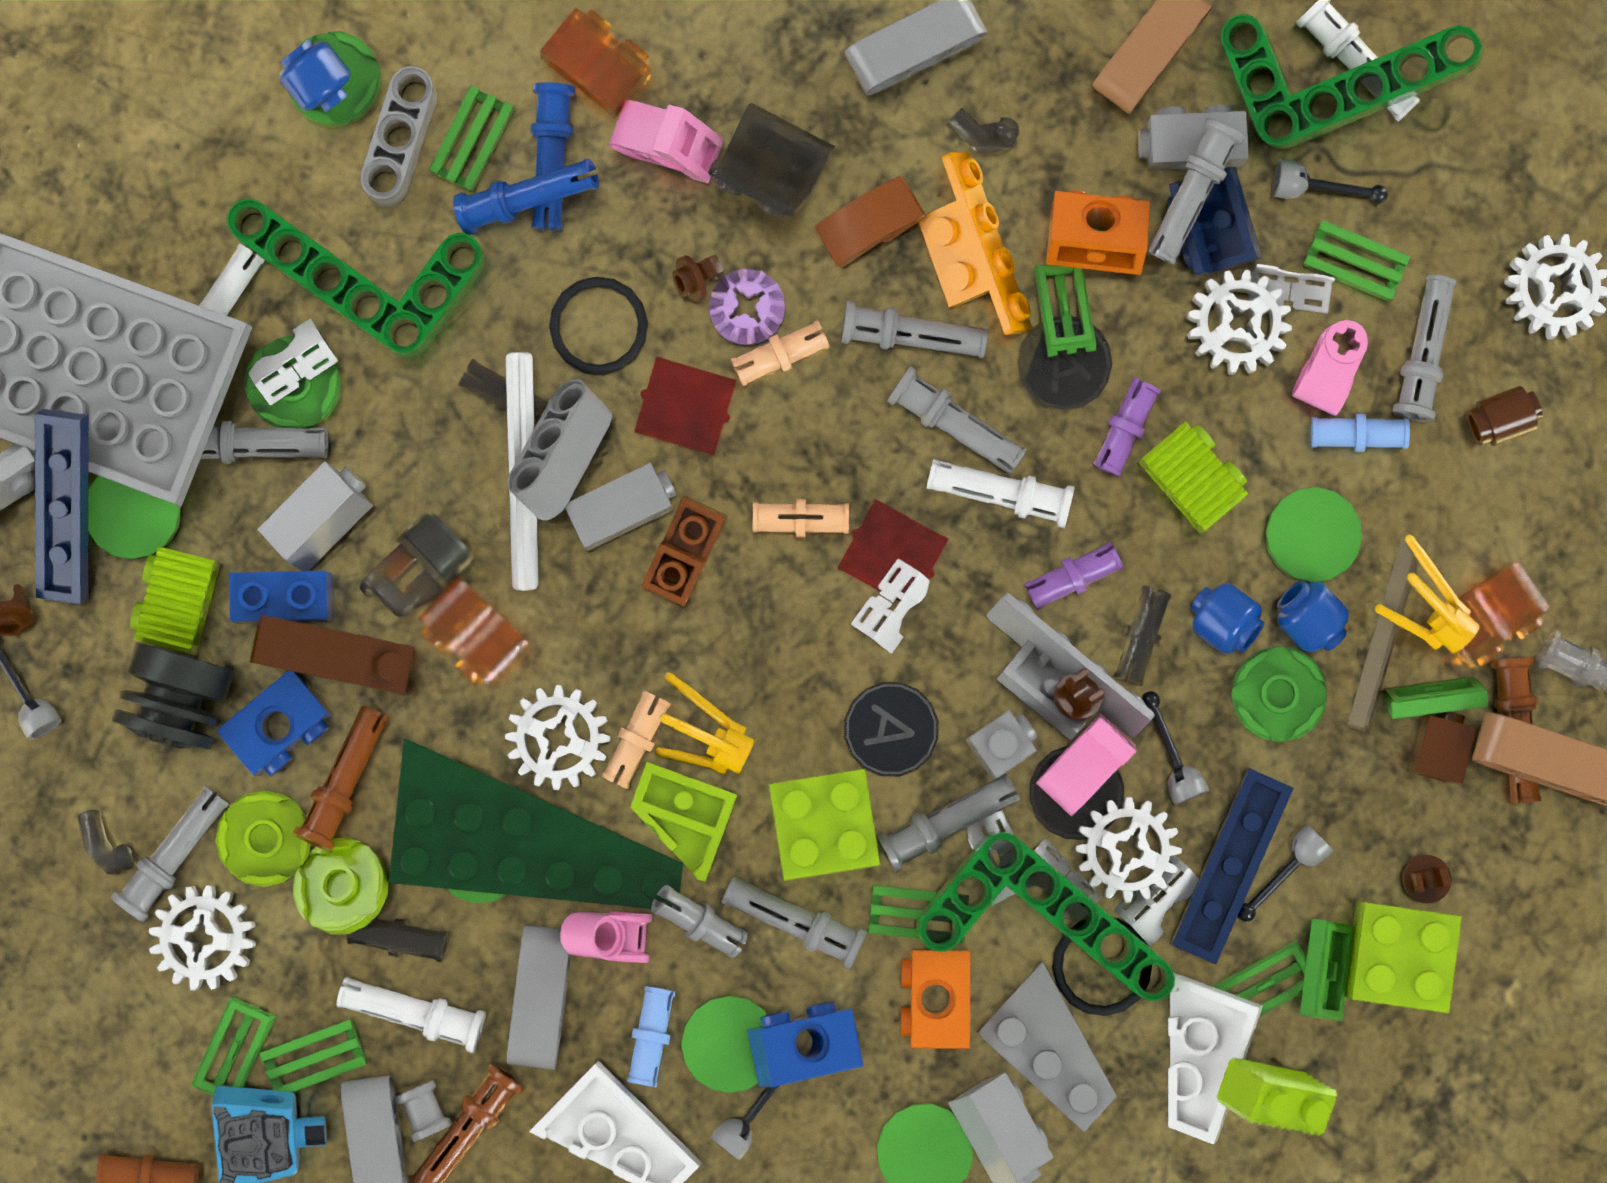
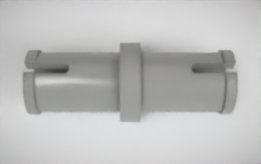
[651,885,748,958]

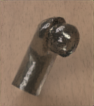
[947,108,1020,153]
[77,810,134,875]

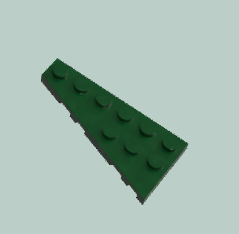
[388,738,683,909]

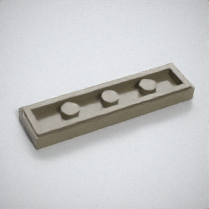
[1347,539,1419,732]

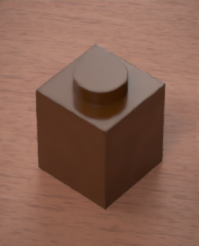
[1407,711,1477,784]

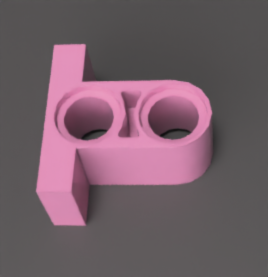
[608,100,725,183]
[1036,712,1136,816]

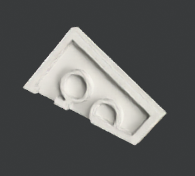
[1168,973,1263,1144]
[529,1060,702,1183]

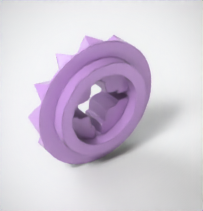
[709,268,785,345]

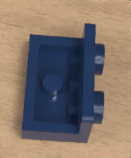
[1168,166,1263,276]

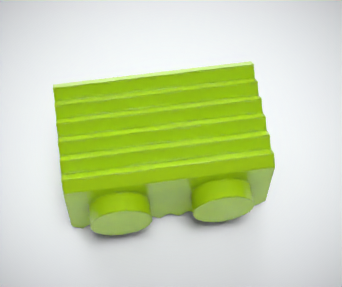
[1138,421,1248,534]
[130,546,221,656]
[1217,1058,1337,1136]

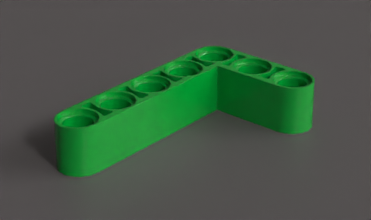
[1221,14,1484,150]
[227,199,486,359]
[916,831,1175,1001]

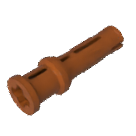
[1490,656,1542,803]
[293,706,389,852]
[407,1062,525,1183]

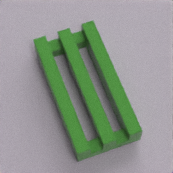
[429,85,515,193]
[1302,220,1411,302]
[1034,264,1096,357]
[1381,676,1488,719]
[868,885,969,944]
[1300,919,1354,1022]
[1211,940,1307,1017]
[191,996,277,1096]
[259,1018,368,1092]

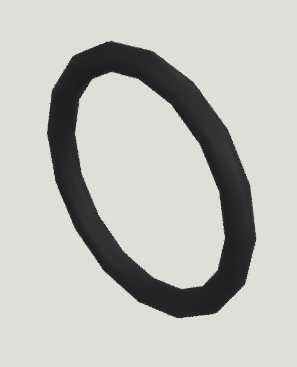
[549,276,648,374]
[1053,918,1152,1016]

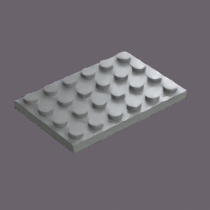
[0,233,253,507]

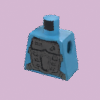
[212,1086,327,1183]

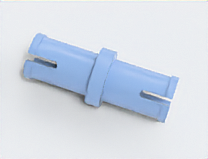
[1310,414,1410,452]
[626,986,675,1087]

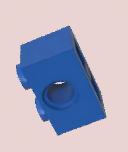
[229,571,334,624]
[216,671,334,777]
[747,1001,864,1087]

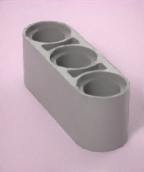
[844,0,988,95]
[360,66,438,207]
[507,379,612,520]
[507,924,571,1070]
[341,1074,408,1183]

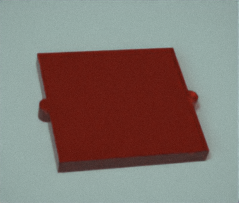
[634,356,736,456]
[837,499,948,603]

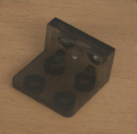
[708,103,835,217]

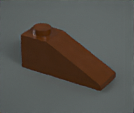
[250,615,414,694]

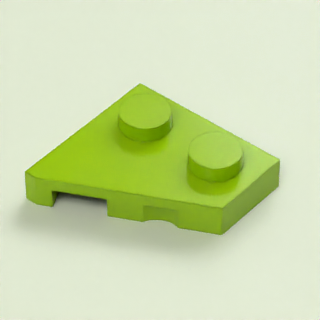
[630,762,737,882]

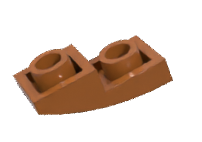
[814,176,926,267]
[641,495,728,606]

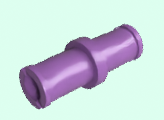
[1093,377,1161,477]
[1024,541,1124,611]

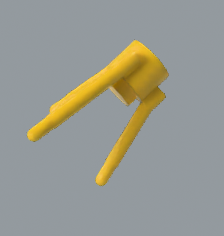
[1375,535,1479,653]
[655,672,755,775]

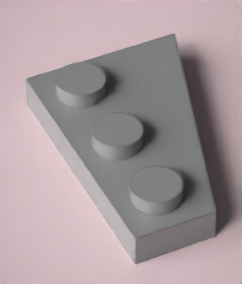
[977,961,1117,1132]

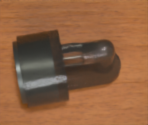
[360,512,474,617]

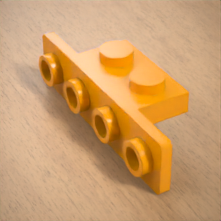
[919,152,1032,335]

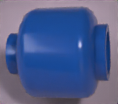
[279,38,351,112]
[1277,581,1349,652]
[1190,583,1265,654]

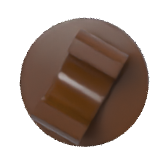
[672,254,724,302]
[0,584,33,636]
[1054,668,1105,721]
[1402,855,1452,904]

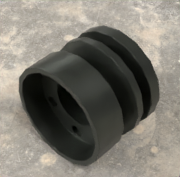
[112,642,234,750]

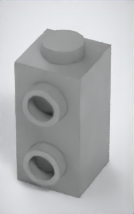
[1138,104,1249,171]
[257,461,373,571]
[565,463,677,551]
[964,710,1038,779]
[948,1072,1054,1183]

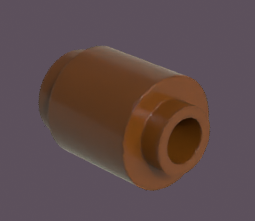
[1467,386,1543,446]

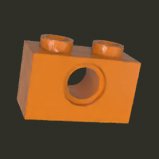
[1046,190,1150,275]
[900,948,970,1049]

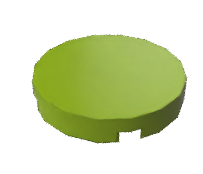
[215,790,313,887]
[293,838,389,935]

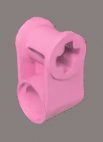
[1292,320,1368,416]
[560,911,653,963]

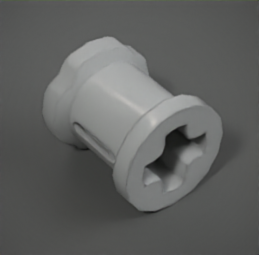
[394,1080,452,1142]

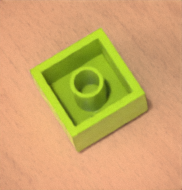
[769,769,880,881]
[1346,901,1462,1013]

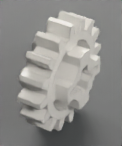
[1504,234,1607,340]
[1186,270,1292,375]
[505,685,611,790]
[1075,797,1181,902]
[149,885,257,990]

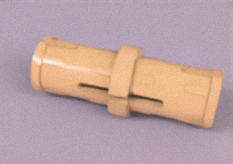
[730,320,830,386]
[753,499,849,537]
[601,690,671,790]

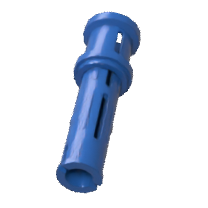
[530,83,576,230]
[453,158,599,235]

